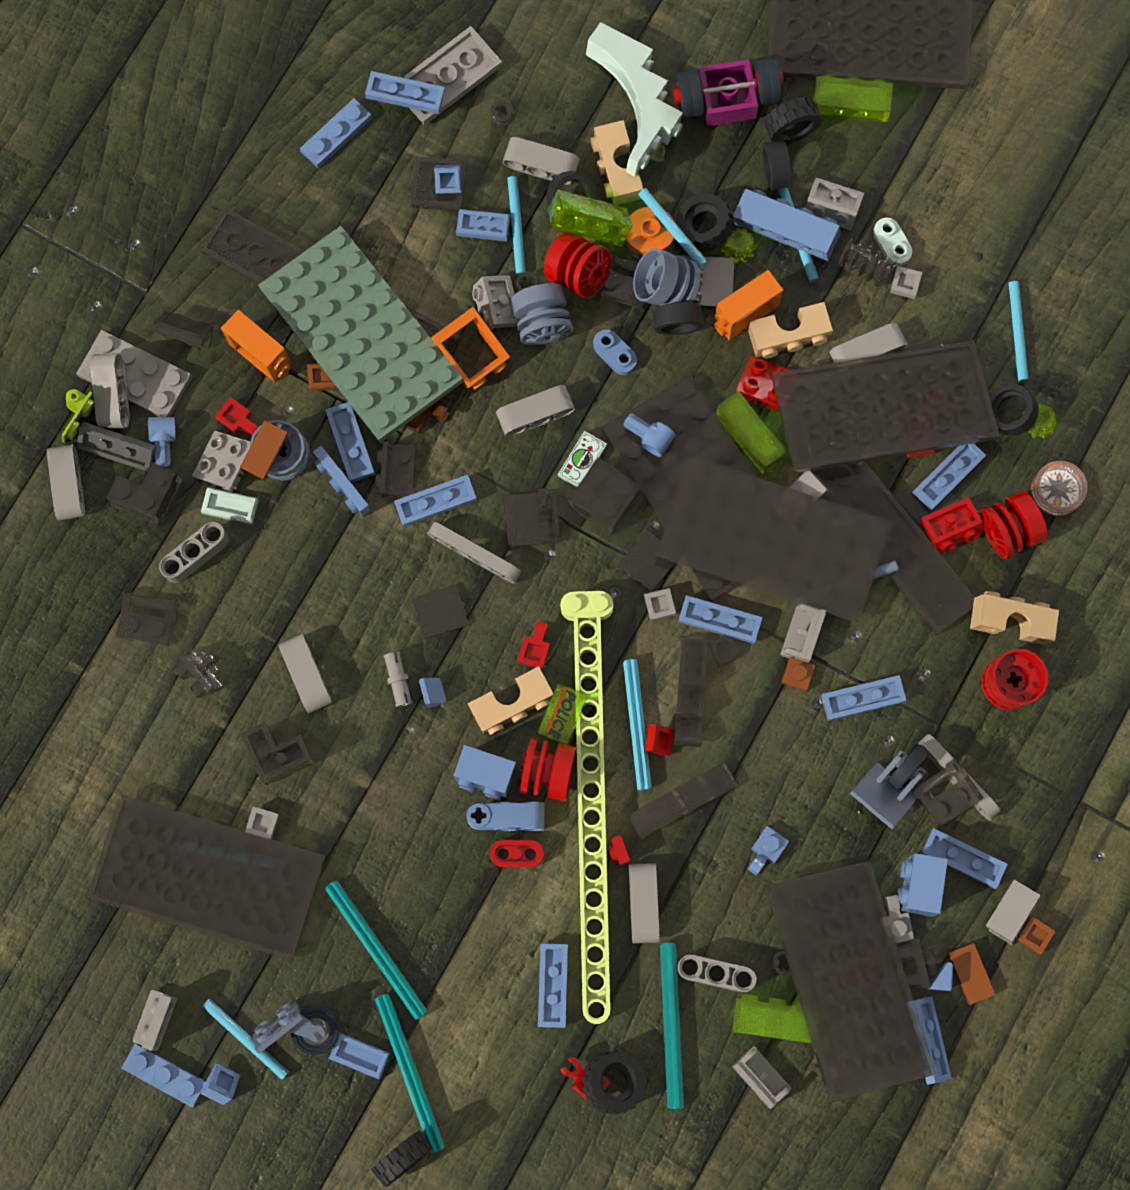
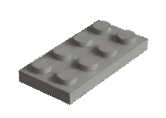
[403,26,502,126]
[76,330,192,417]

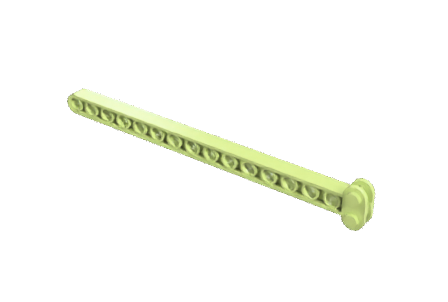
[560,591,613,1024]

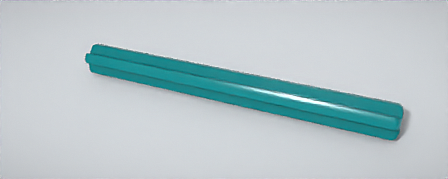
[325,881,427,1020]
[660,943,684,1109]
[375,994,445,1153]

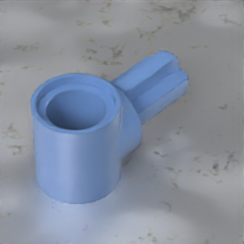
[624,414,676,457]
[148,417,175,467]

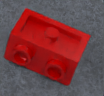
[921,497,983,554]

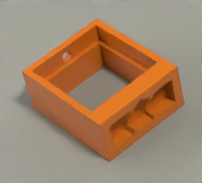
[714,270,783,340]
[431,307,510,390]
[221,310,292,383]

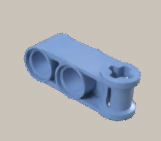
[466,802,545,831]

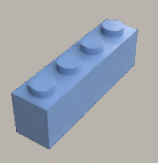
[733,189,841,261]

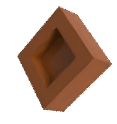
[781,657,815,692]
[1016,916,1056,955]

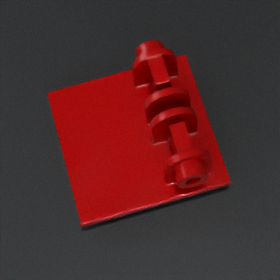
[735,356,799,413]

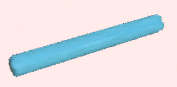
[623,659,652,791]

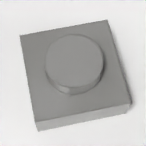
[890,266,922,299]
[644,588,676,621]
[245,807,280,841]

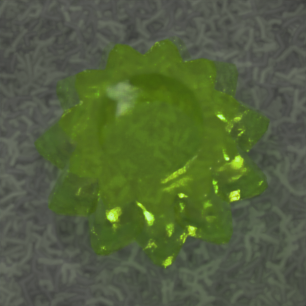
[721,228,757,263]
[1022,402,1058,439]

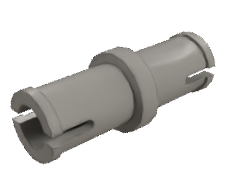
[383,651,413,707]

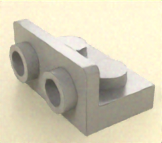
[805,178,864,230]
[472,275,520,331]
[133,990,178,1051]

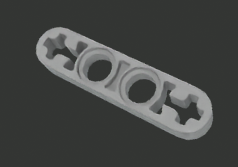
[427,522,521,584]
[918,734,1000,821]

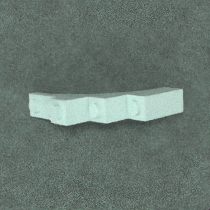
[586,22,683,177]

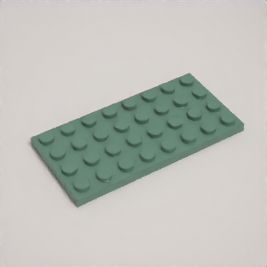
[258,226,464,443]

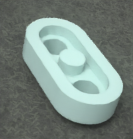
[873,218,912,267]

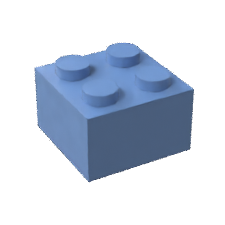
[453,745,518,801]
[897,853,948,917]

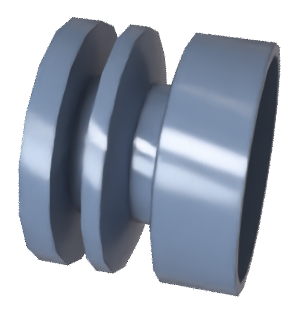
[633,248,701,306]
[511,283,573,345]
[249,420,311,481]

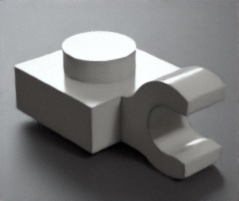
[881,895,914,945]

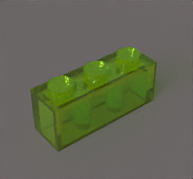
[813,75,893,122]
[548,190,633,246]
[716,391,786,474]
[731,994,819,1044]

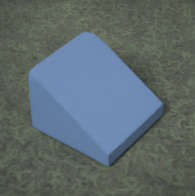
[434,164,461,194]
[419,678,447,708]
[927,963,953,991]
[201,1064,240,1104]

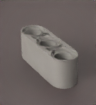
[502,137,580,185]
[829,322,908,376]
[90,353,130,429]
[496,385,575,437]
[47,444,85,521]
[159,522,229,583]
[278,634,333,713]
[629,863,660,944]
[677,955,756,992]

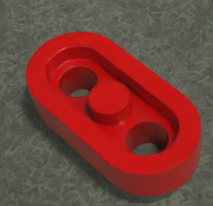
[490,840,544,868]

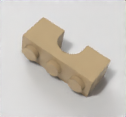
[591,120,643,206]
[748,302,833,359]
[970,591,1059,645]
[468,666,554,736]

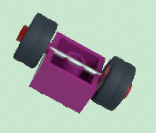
[673,57,784,127]

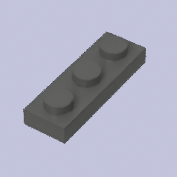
[77,422,156,472]

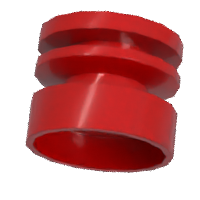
[544,232,612,298]
[980,490,1048,560]
[981,649,1048,710]
[519,737,577,802]

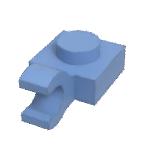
[747,826,789,875]

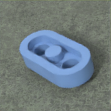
[593,330,637,375]

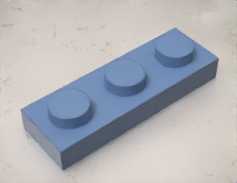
[365,71,445,114]
[300,98,372,169]
[325,402,375,483]
[912,437,986,510]
[313,446,371,517]
[394,475,477,527]
[678,595,762,644]
[821,675,907,721]
[921,828,1008,889]
[538,944,568,1028]
[908,996,952,1085]
[121,1044,206,1108]

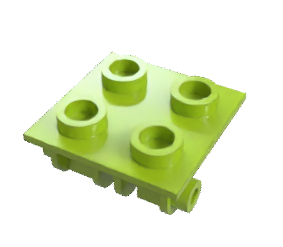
[62,389,94,443]

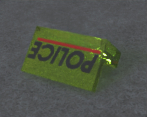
[538,684,588,744]

